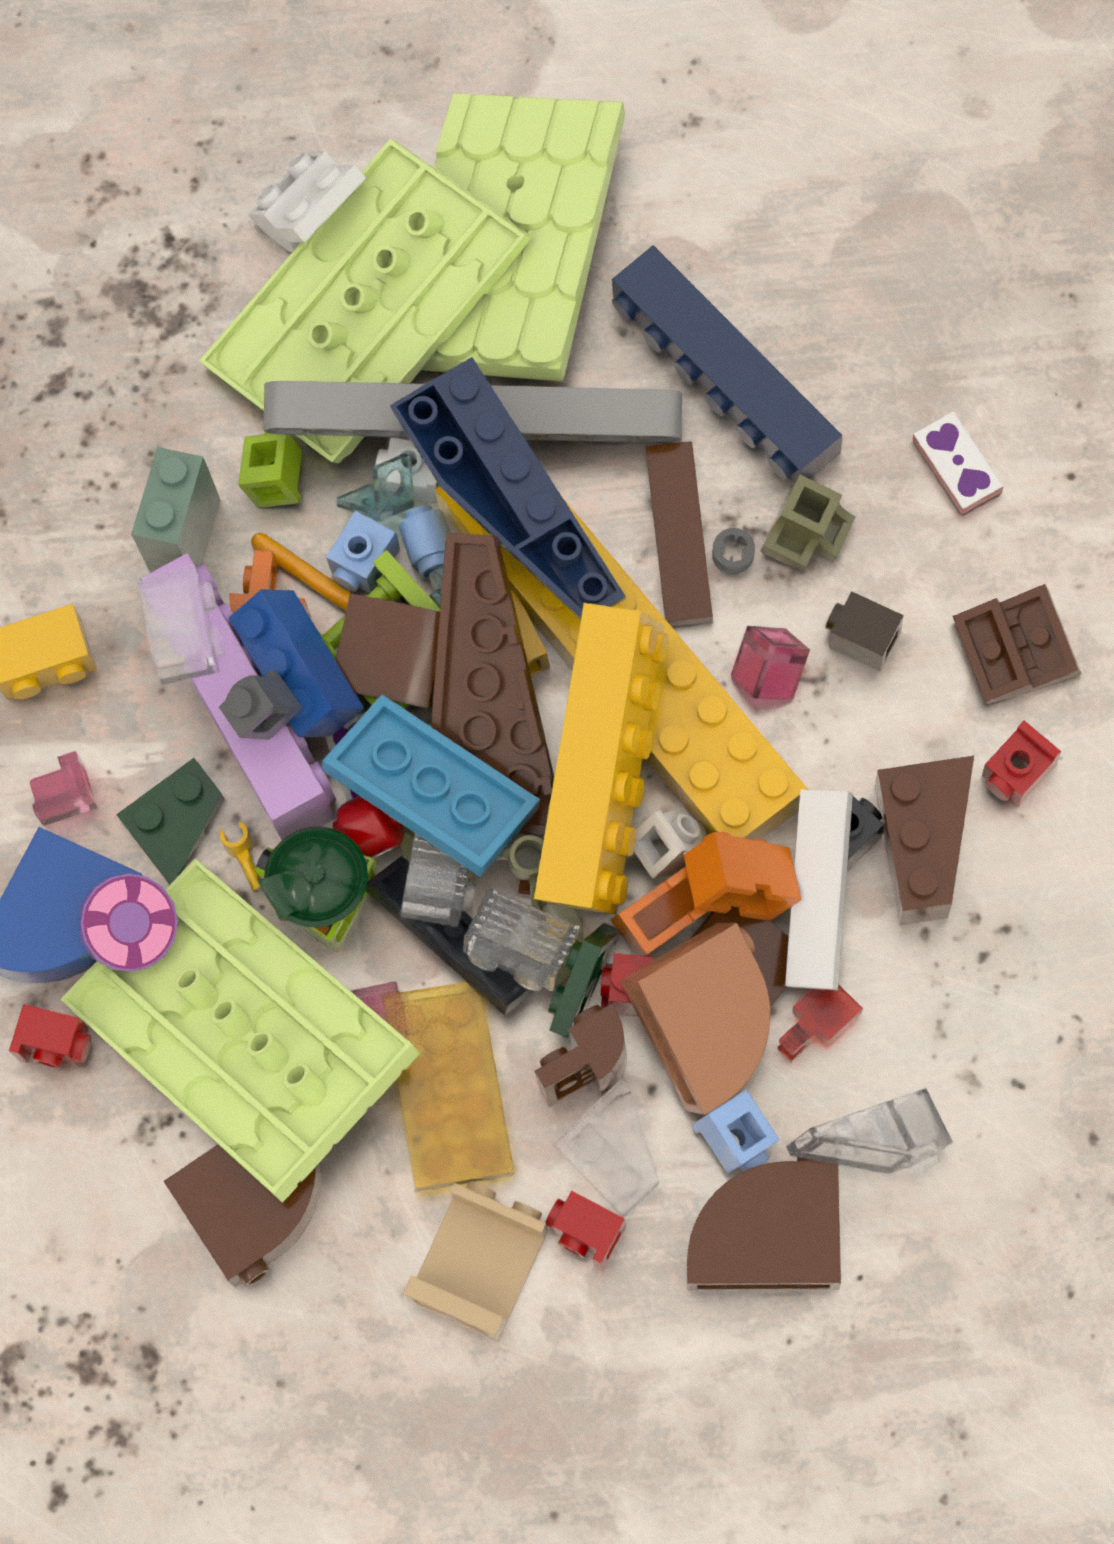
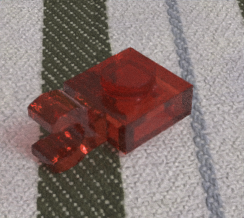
[777,984,863,1062]

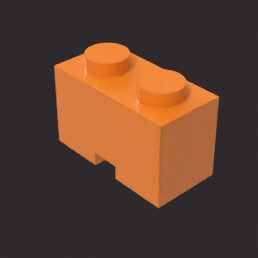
[684,832,801,921]
[610,866,708,956]

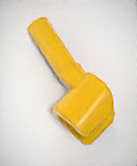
[220,822,261,892]

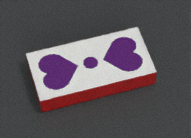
[912,411,1003,515]

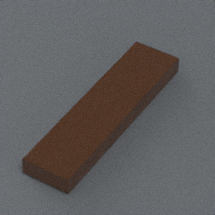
[645,441,713,627]

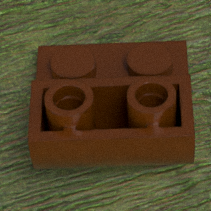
[534,1004,627,1108]

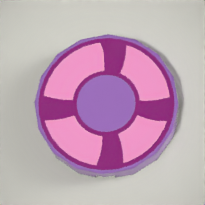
[79,873,178,972]

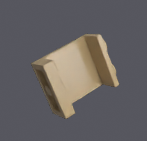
[403,1181,548,1341]

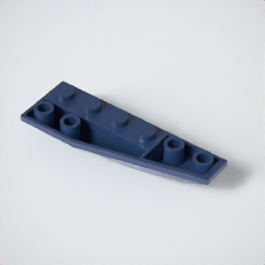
[390,357,626,620]

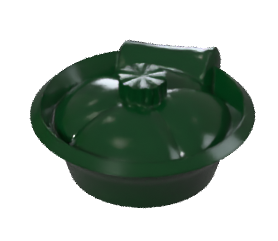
[258,827,368,927]

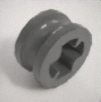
[712,528,755,574]

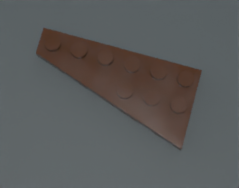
[431,533,554,836]

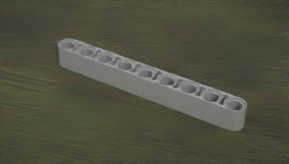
[264,381,682,443]

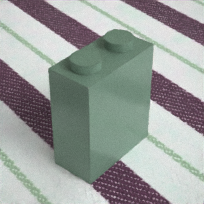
[131,447,221,573]

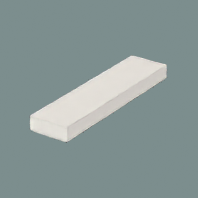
[785,789,853,991]

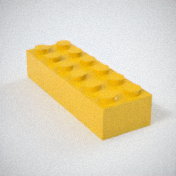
[534,603,669,915]

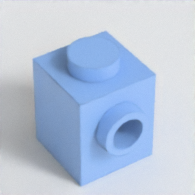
[326,511,400,594]

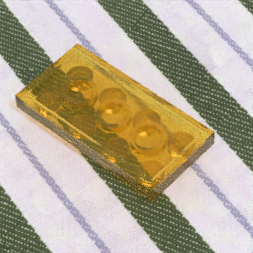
[382,982,515,1192]

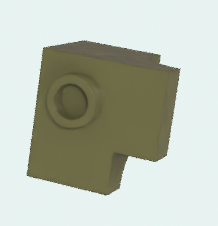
[760,474,856,572]

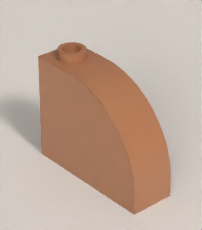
[620,923,770,1115]

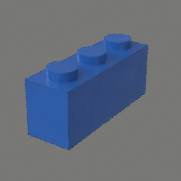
[229,589,364,737]

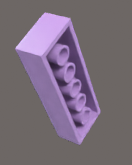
[136,553,337,841]

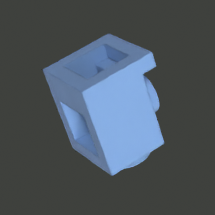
[691,1089,780,1174]

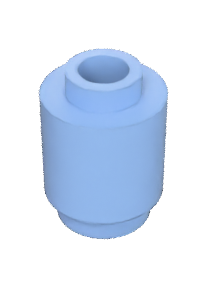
[399,505,450,579]

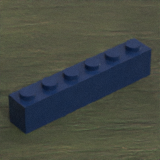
[612,245,842,482]

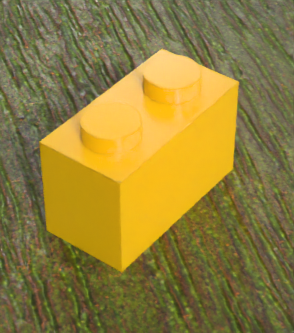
[0,603,97,699]

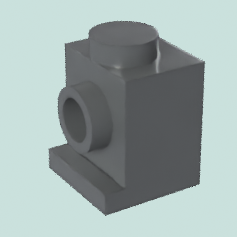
[219,670,303,740]

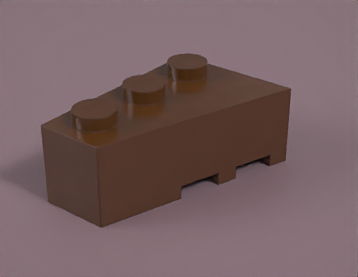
[875,755,975,925]

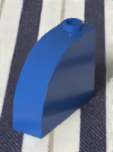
[0,827,143,983]

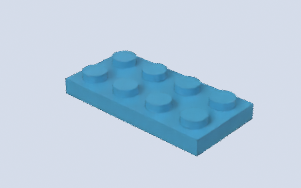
[322,695,540,877]

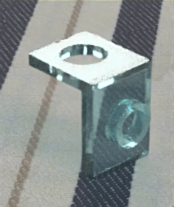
[336,453,414,522]

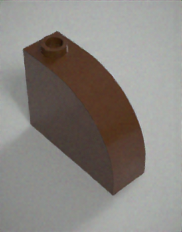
[163,1144,322,1287]
[687,1153,841,1290]

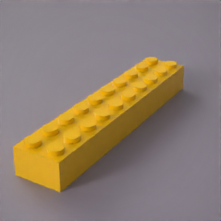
[435,486,808,840]

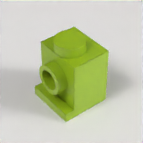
[238,432,302,508]

